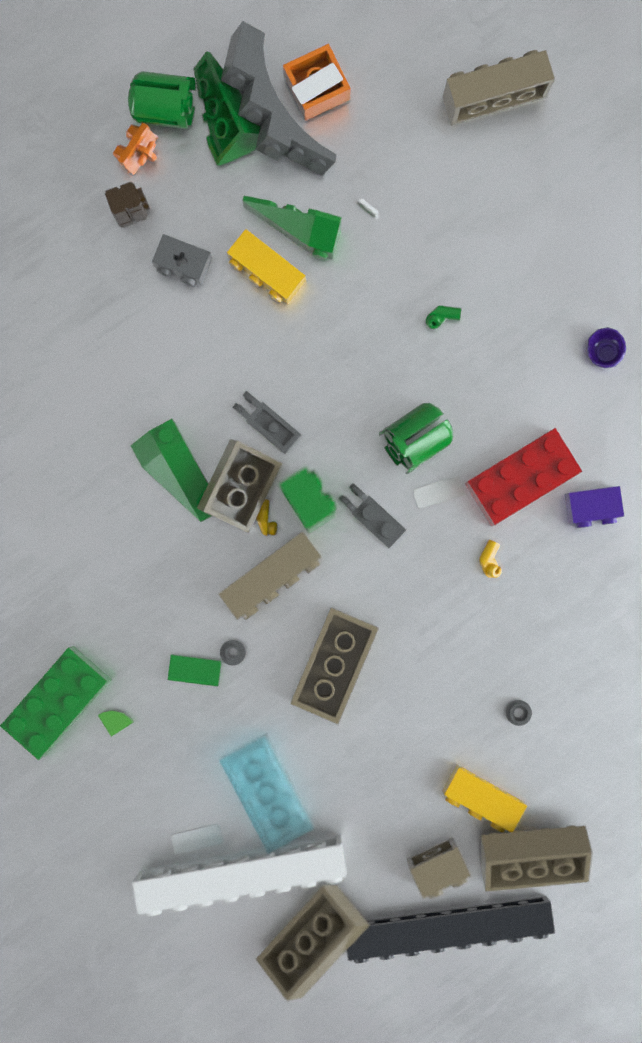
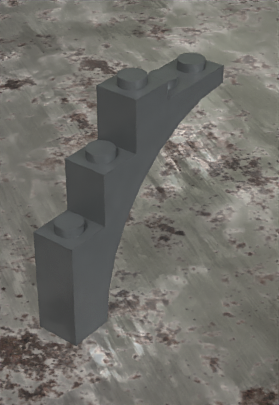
[221,21,337,176]

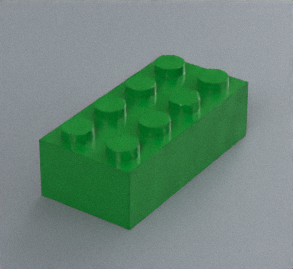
[279,467,337,534]
[0,646,112,760]

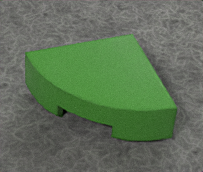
[98,711,134,737]

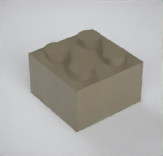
[407,837,471,899]

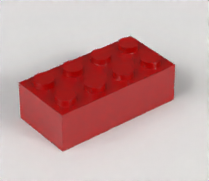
[465,428,583,526]

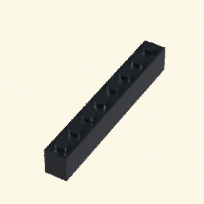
[347,896,555,963]

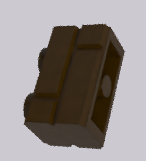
[105,182,150,228]

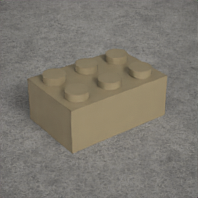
[197,439,282,533]

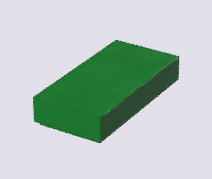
[167,654,222,687]

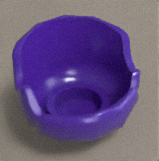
[587,327,626,369]

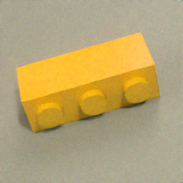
[227,229,306,304]
[442,764,527,833]

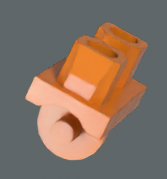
[113,123,158,175]

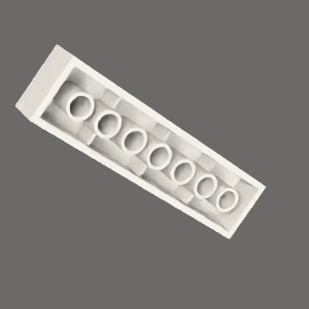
[132,835,347,916]

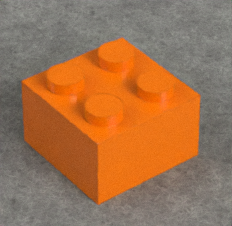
[283,43,351,121]

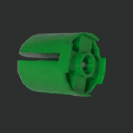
[128,71,196,129]
[379,403,453,474]

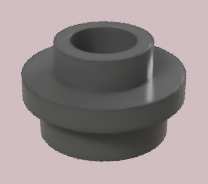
[220,640,246,666]
[506,700,532,726]

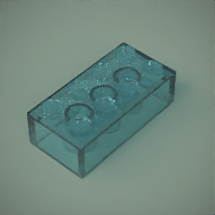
[219,733,314,853]

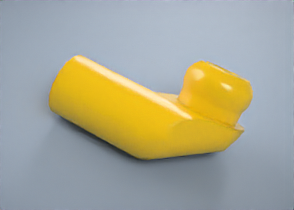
[256,499,277,536]
[479,539,501,578]

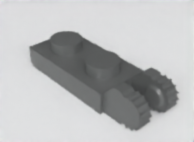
[233,391,301,454]
[339,483,406,548]

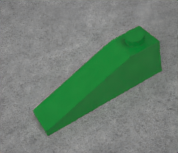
[193,51,260,166]
[242,196,342,260]
[130,419,212,522]

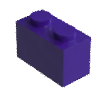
[565,486,624,528]

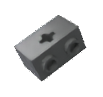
[152,234,212,286]

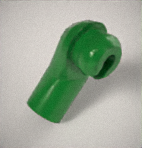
[426,305,461,329]

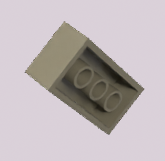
[443,50,555,125]
[218,531,322,620]
[290,607,379,724]
[481,825,592,892]
[256,885,369,1001]

